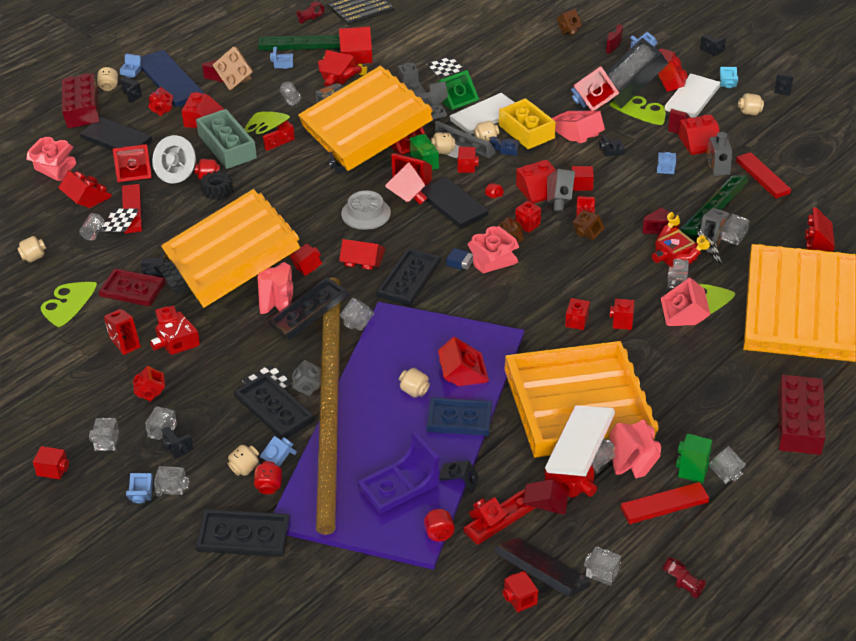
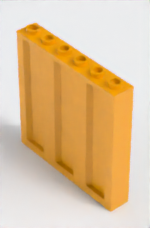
[298,66,433,171]
[161,189,300,308]
[743,244,856,362]
[504,341,658,458]

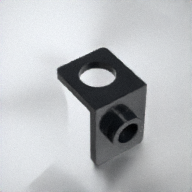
[774,74,793,96]
[439,460,478,492]

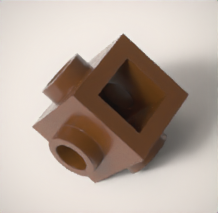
[557,9,582,35]
[572,210,605,240]
[497,217,524,244]

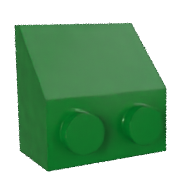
[436,70,480,111]

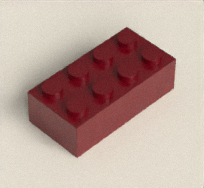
[62,73,100,128]
[778,375,825,455]

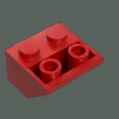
[58,170,112,208]
[805,207,835,252]

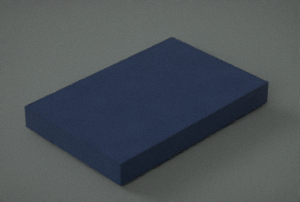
[427,398,492,436]

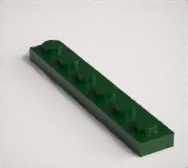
[258,35,340,51]
[680,175,748,237]

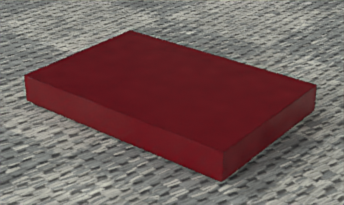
[98,268,166,307]

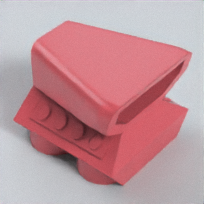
[26,137,76,181]
[467,226,519,273]
[258,262,293,314]
[609,420,661,479]

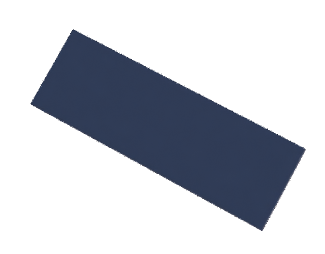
[141,50,204,108]

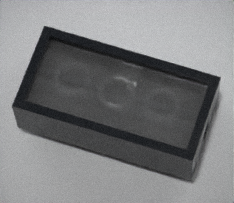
[606,37,669,109]

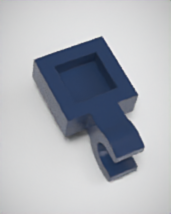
[490,136,519,156]

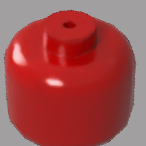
[485,183,504,198]

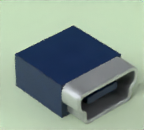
[446,248,473,270]

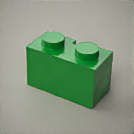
[410,134,439,170]
[676,433,712,484]

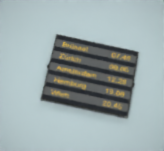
[327,0,395,26]

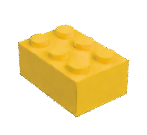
[499,98,556,149]

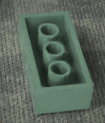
[196,109,257,169]

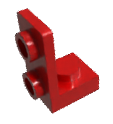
[263,120,295,151]

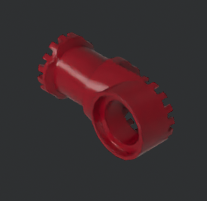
[296,1,325,24]
[662,557,706,599]

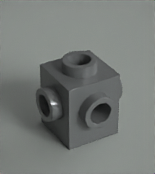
[292,360,322,396]

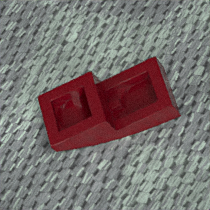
[606,24,623,54]

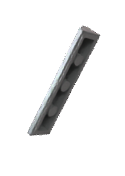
[435,121,495,158]

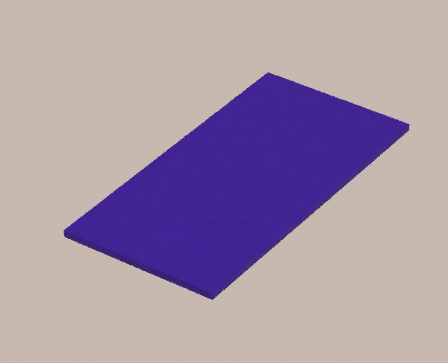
[274,302,524,570]

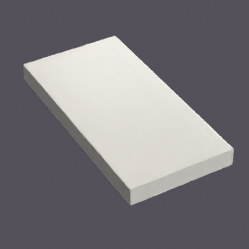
[665,74,720,118]
[450,93,515,135]
[545,406,615,476]

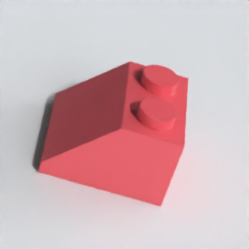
[661,278,710,326]

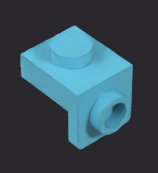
[720,67,738,88]

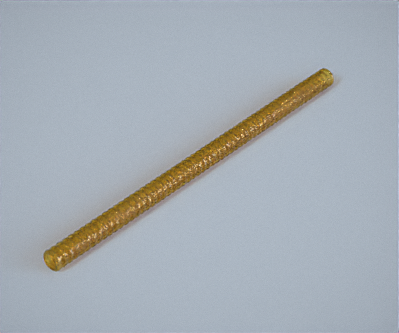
[316,277,341,535]

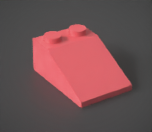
[552,111,605,143]

